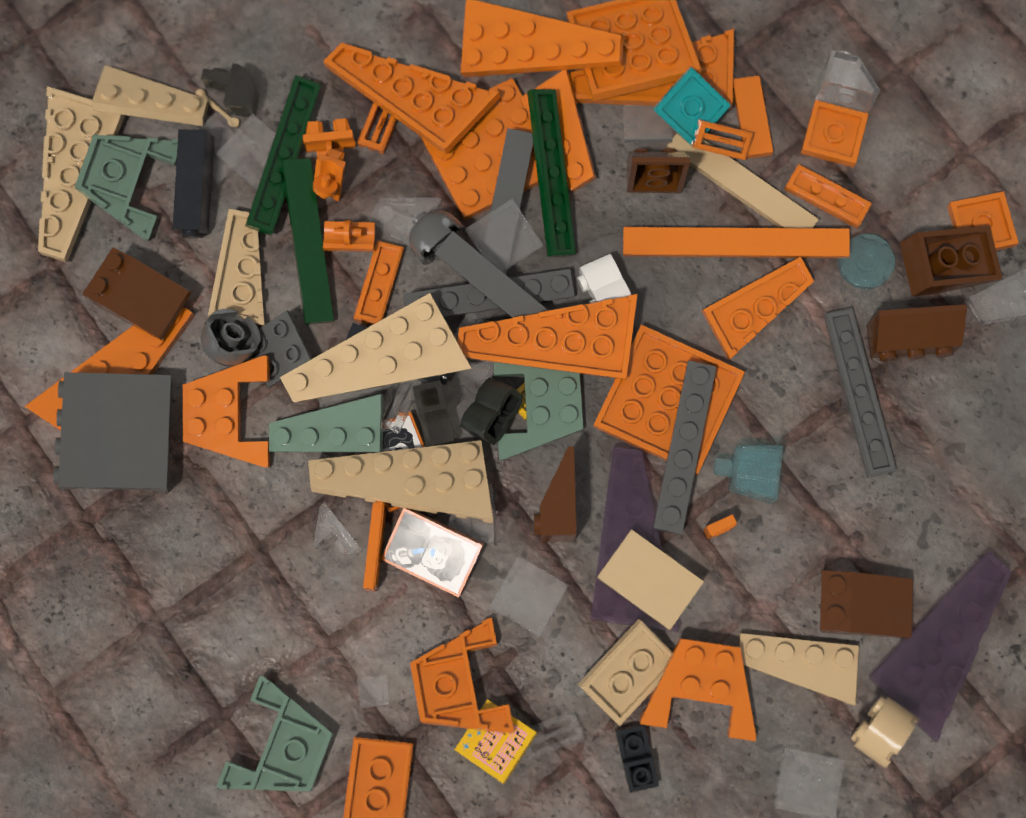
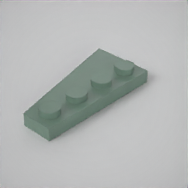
[268,394,384,453]

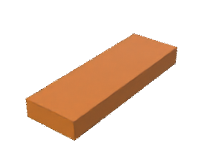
[733,76,773,159]
[784,164,872,229]
[354,240,404,325]
[363,501,387,592]

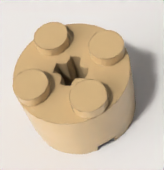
[850,696,919,768]

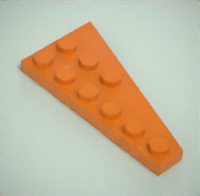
[460,0,623,77]
[569,29,734,109]
[323,42,500,155]
[457,294,637,380]
[24,307,195,431]

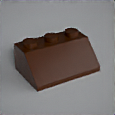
[866,304,967,362]

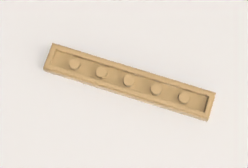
[667,133,819,228]

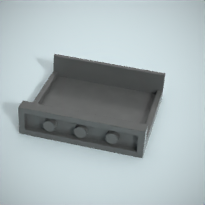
[53,372,172,493]

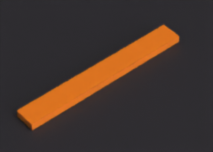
[623,227,850,258]

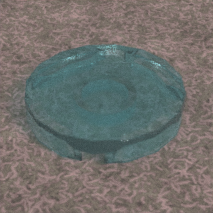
[837,234,895,290]

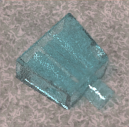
[713,445,783,504]

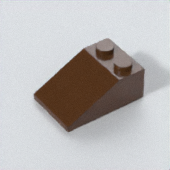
[627,148,690,193]
[900,226,1003,297]
[82,247,192,341]
[534,446,577,543]
[820,570,913,639]

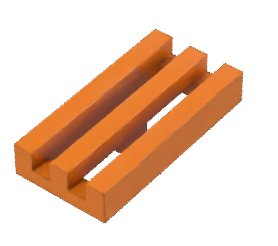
[357,103,398,155]
[691,119,753,160]

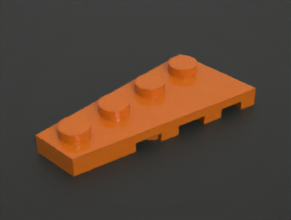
[520,70,596,192]
[702,257,814,360]

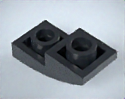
[615,723,659,793]

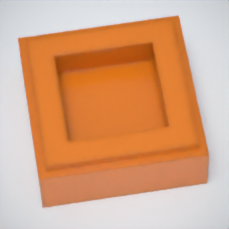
[703,514,737,540]

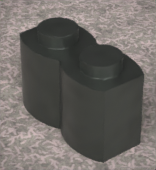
[460,377,523,445]

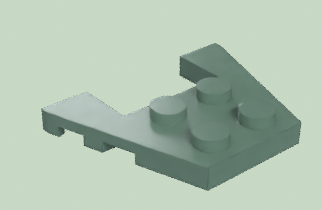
[75,135,178,241]
[493,362,583,461]
[216,675,334,792]

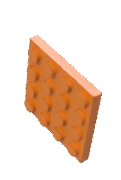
[566,0,701,101]
[420,78,538,221]
[593,325,745,475]

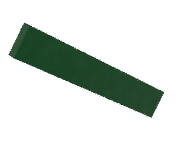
[245,75,321,236]
[527,89,576,257]
[282,158,334,325]

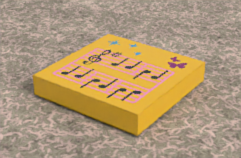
[454,699,538,784]

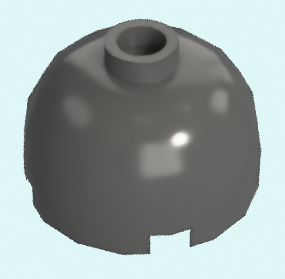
[409,210,465,265]
[201,309,261,367]

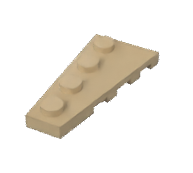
[92,65,208,126]
[208,209,264,327]
[738,633,859,706]

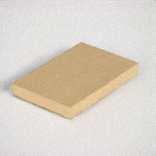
[597,529,704,630]
[578,619,672,726]

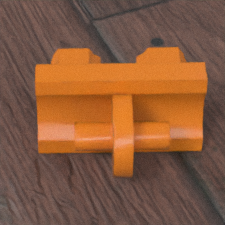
[303,118,356,157]
[313,149,346,201]
[323,220,376,252]

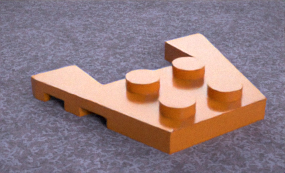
[183,356,271,467]
[410,618,515,734]
[639,638,756,741]

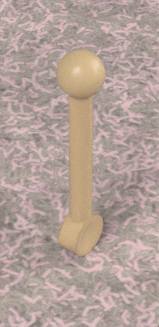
[195,89,240,129]

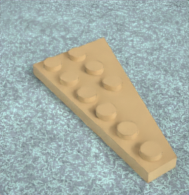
[38,86,125,262]
[280,293,472,403]
[308,440,493,523]

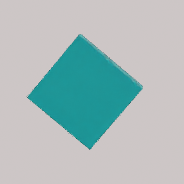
[652,67,731,146]

